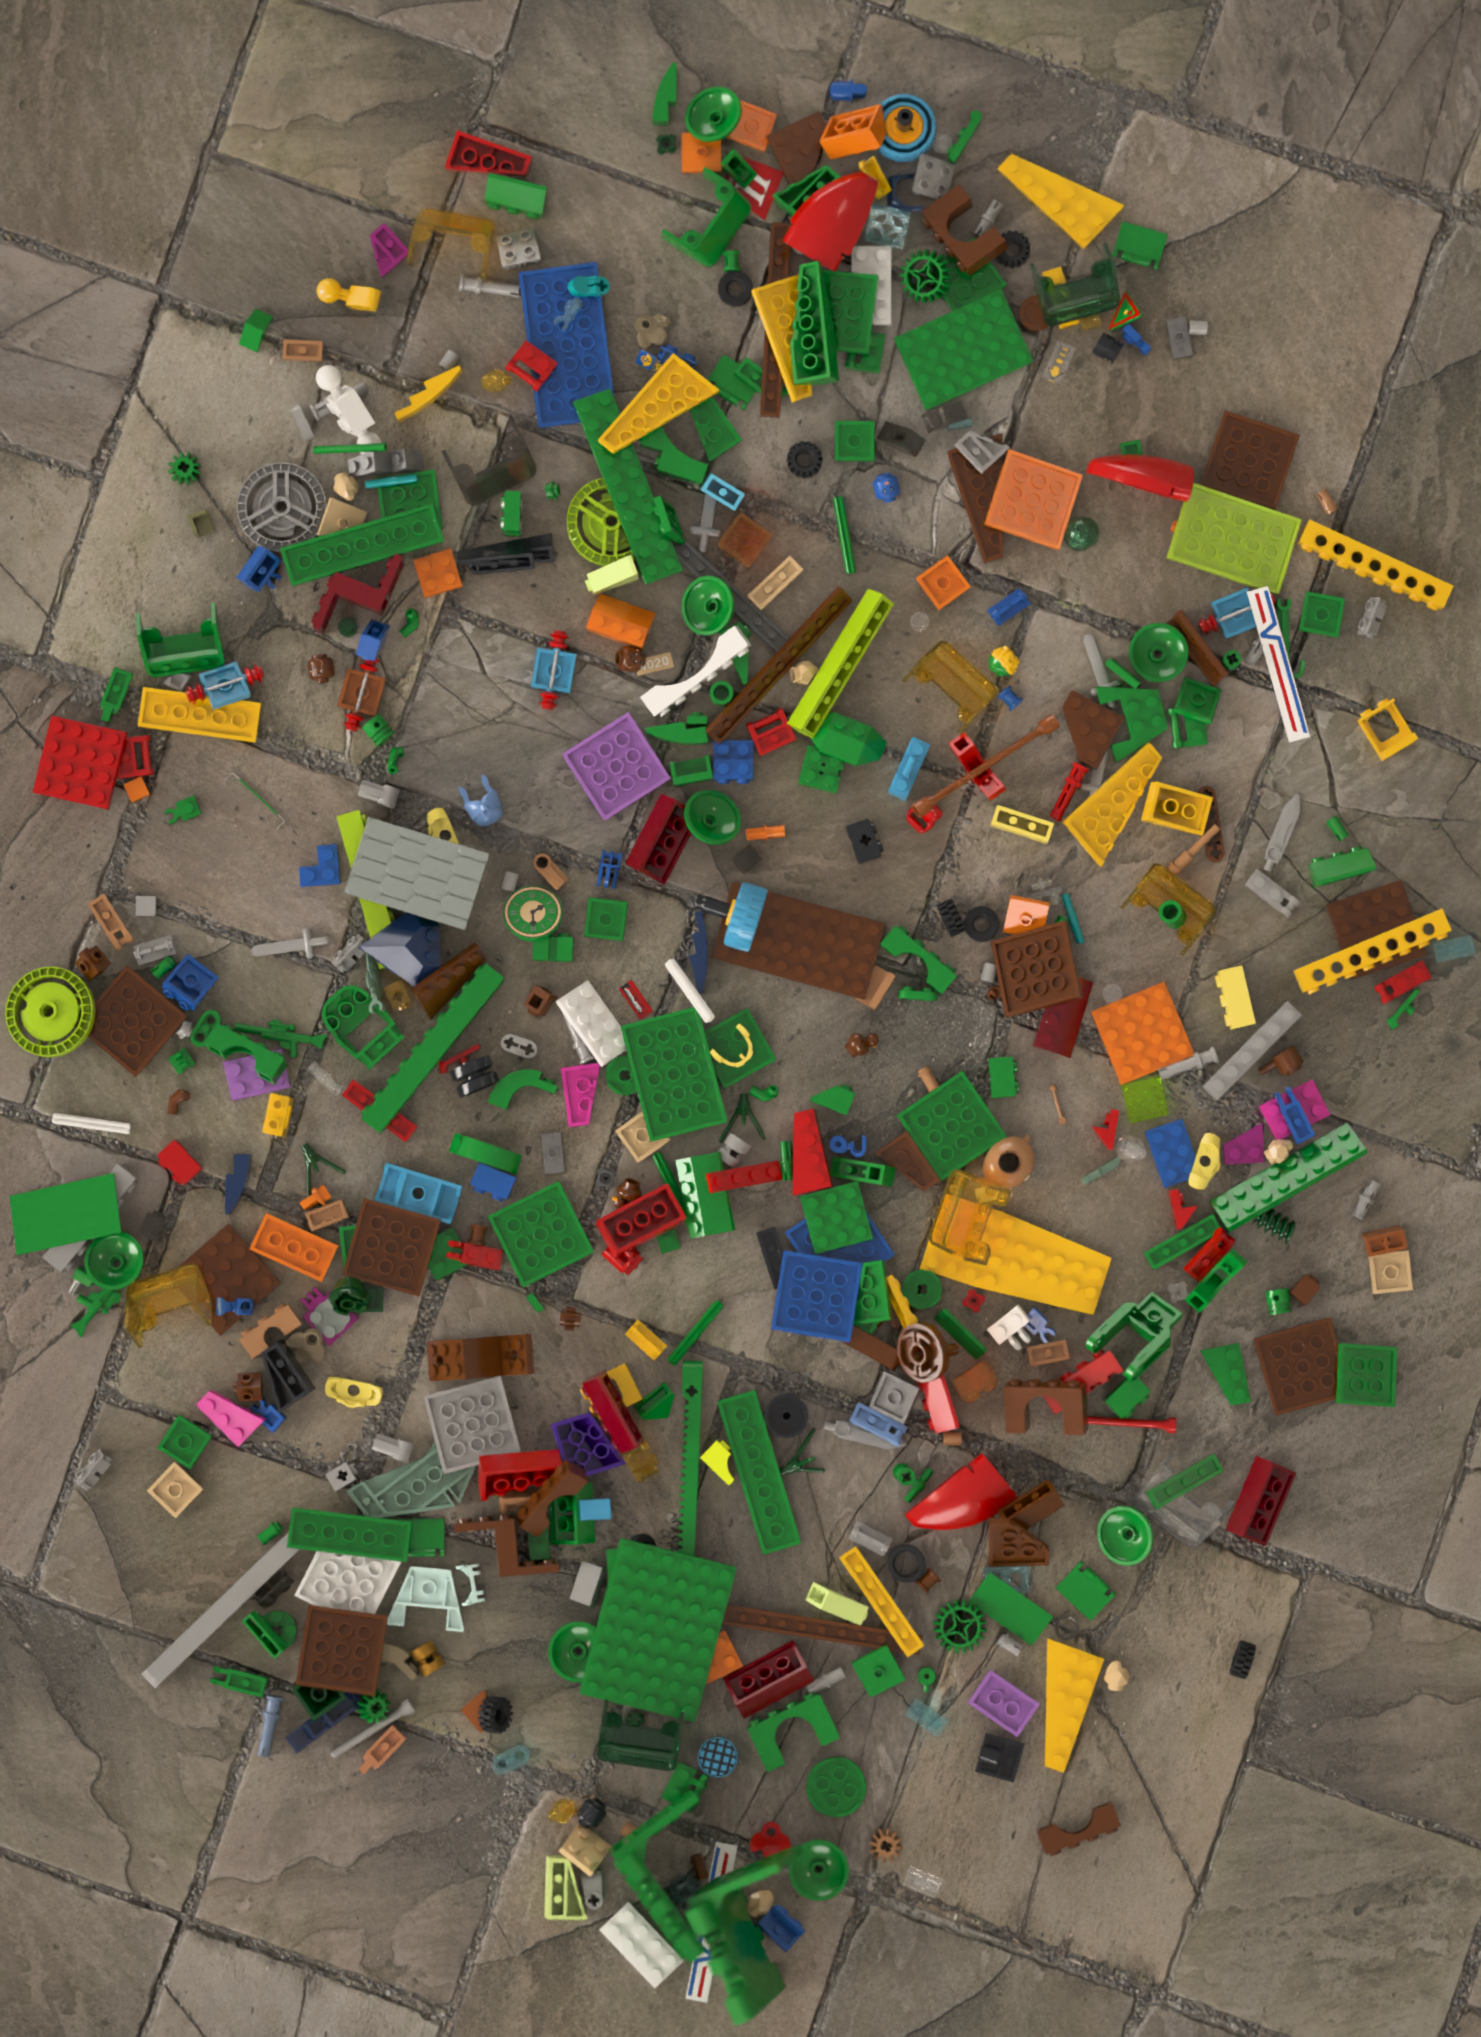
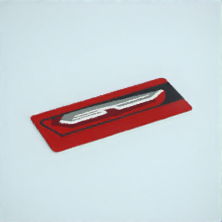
[619,980,653,1020]

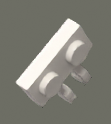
[987,1304,1031,1351]

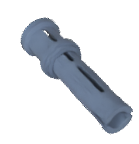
[257,1694,284,1757]

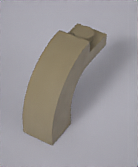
[381,1642,419,1681]

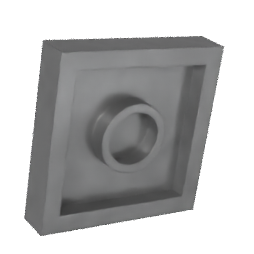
[869,1370,921,1424]

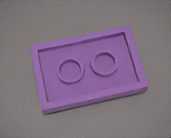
[223,1049,291,1101]
[967,1670,1040,1737]

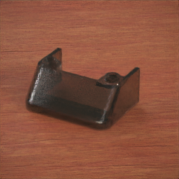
[441,416,537,506]

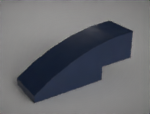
[225,1154,252,1214]

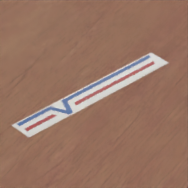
[1247,586,1310,743]
[685,1842,737,2003]

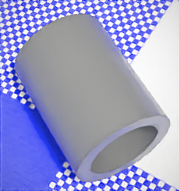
[1188,321,1208,335]
[439,350,460,371]
[501,871,519,892]
[980,963,997,983]

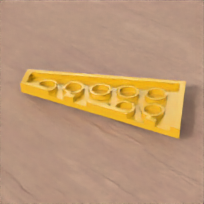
[998,154,1125,249]
[751,274,812,403]
[598,353,719,454]
[1044,1638,1104,1773]

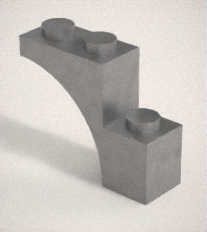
[347,448,424,479]

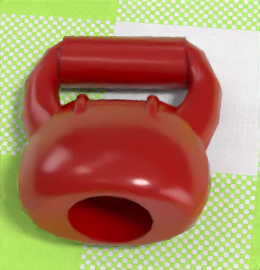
[906,796,943,833]

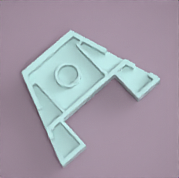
[387,1566,464,1632]

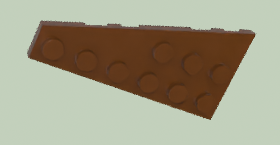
[946,433,1003,564]

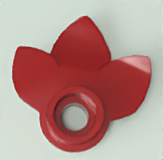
[750,1822,790,1857]

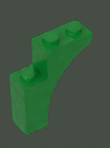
[638,426,708,486]

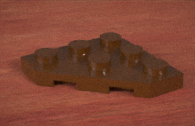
[766,111,826,185]
[1062,690,1124,770]
[988,1518,1049,1567]

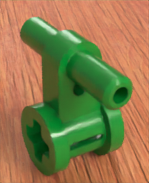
[893,1463,934,1503]

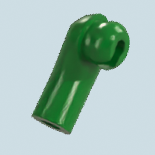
[399,608,419,638]
[387,746,404,774]
[748,1085,779,1102]

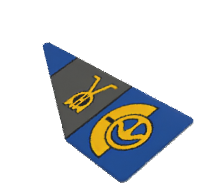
[635,349,662,373]

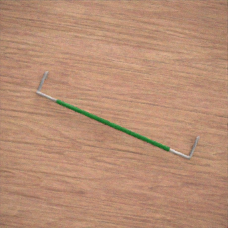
[225,772,285,829]

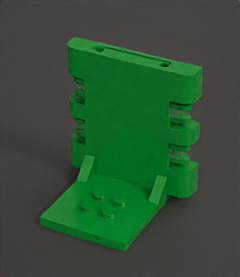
[609,1789,706,1963]
[685,1844,803,2026]

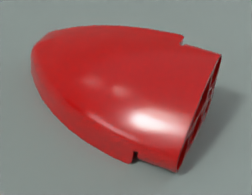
[782,172,878,272]
[1086,454,1194,502]
[904,1453,1018,1530]

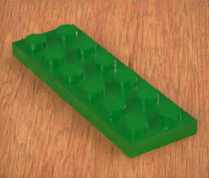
[287,1507,412,1562]

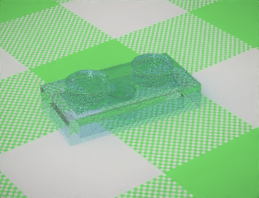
[1432,935,1476,963]
[904,1697,949,1738]

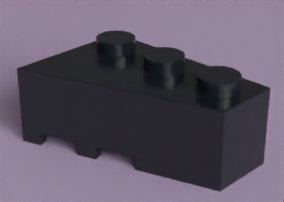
[261,1339,316,1414]

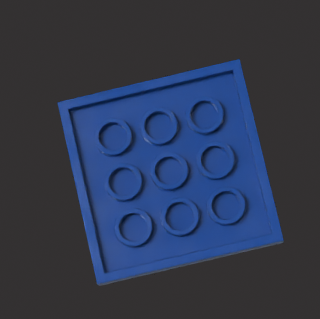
[785,1212,895,1278]
[771,1250,863,1343]

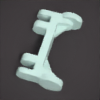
[456,1563,486,1606]

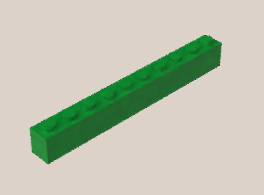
[361,963,505,1135]

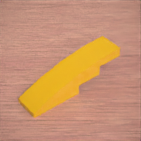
[394,366,462,423]

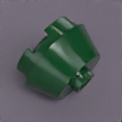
[329,1277,369,1316]

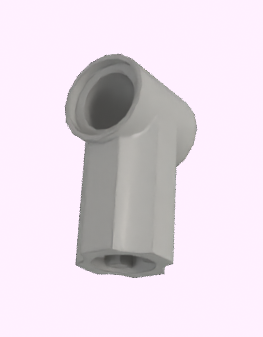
[358,780,400,809]
[372,1433,415,1463]

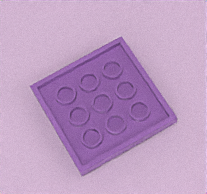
[562,712,671,821]

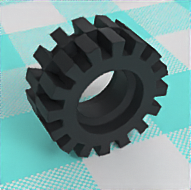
[996,230,1031,269]
[787,441,823,479]
[937,899,966,937]
[1229,1640,1256,1679]
[478,1696,513,1734]

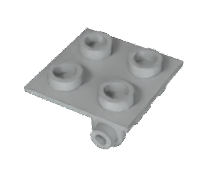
[912,153,955,200]
[495,228,541,270]

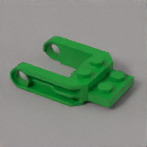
[1085,1292,1182,1382]

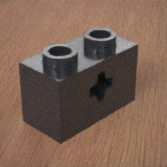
[846,819,884,865]

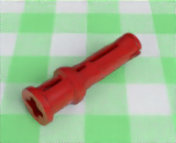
[1049,762,1089,822]

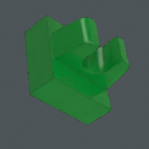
[168,1047,196,1075]

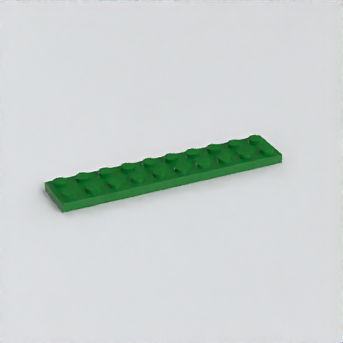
[573,389,683,585]

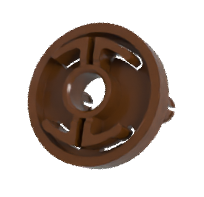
[897,1322,959,1383]

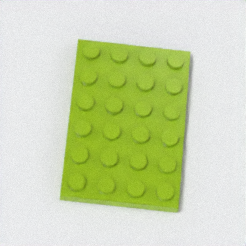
[1166,483,1302,595]

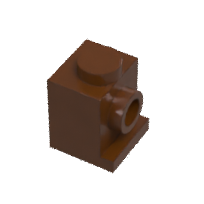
[523,985,558,1017]

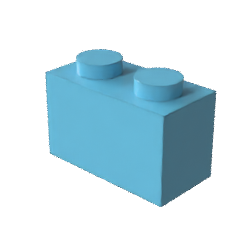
[700,472,745,511]

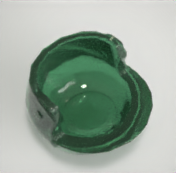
[1064,517,1100,551]

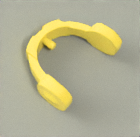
[709,1024,753,1067]

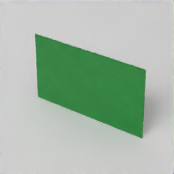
[9,1173,122,1255]

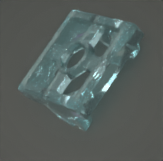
[864,204,911,249]

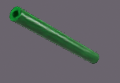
[313,443,387,454]

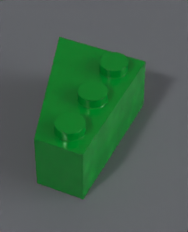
[772,165,841,218]

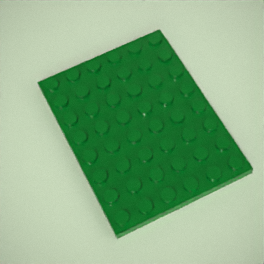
[579,1537,737,1722]

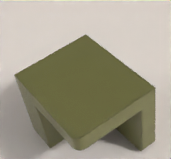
[187,509,215,538]

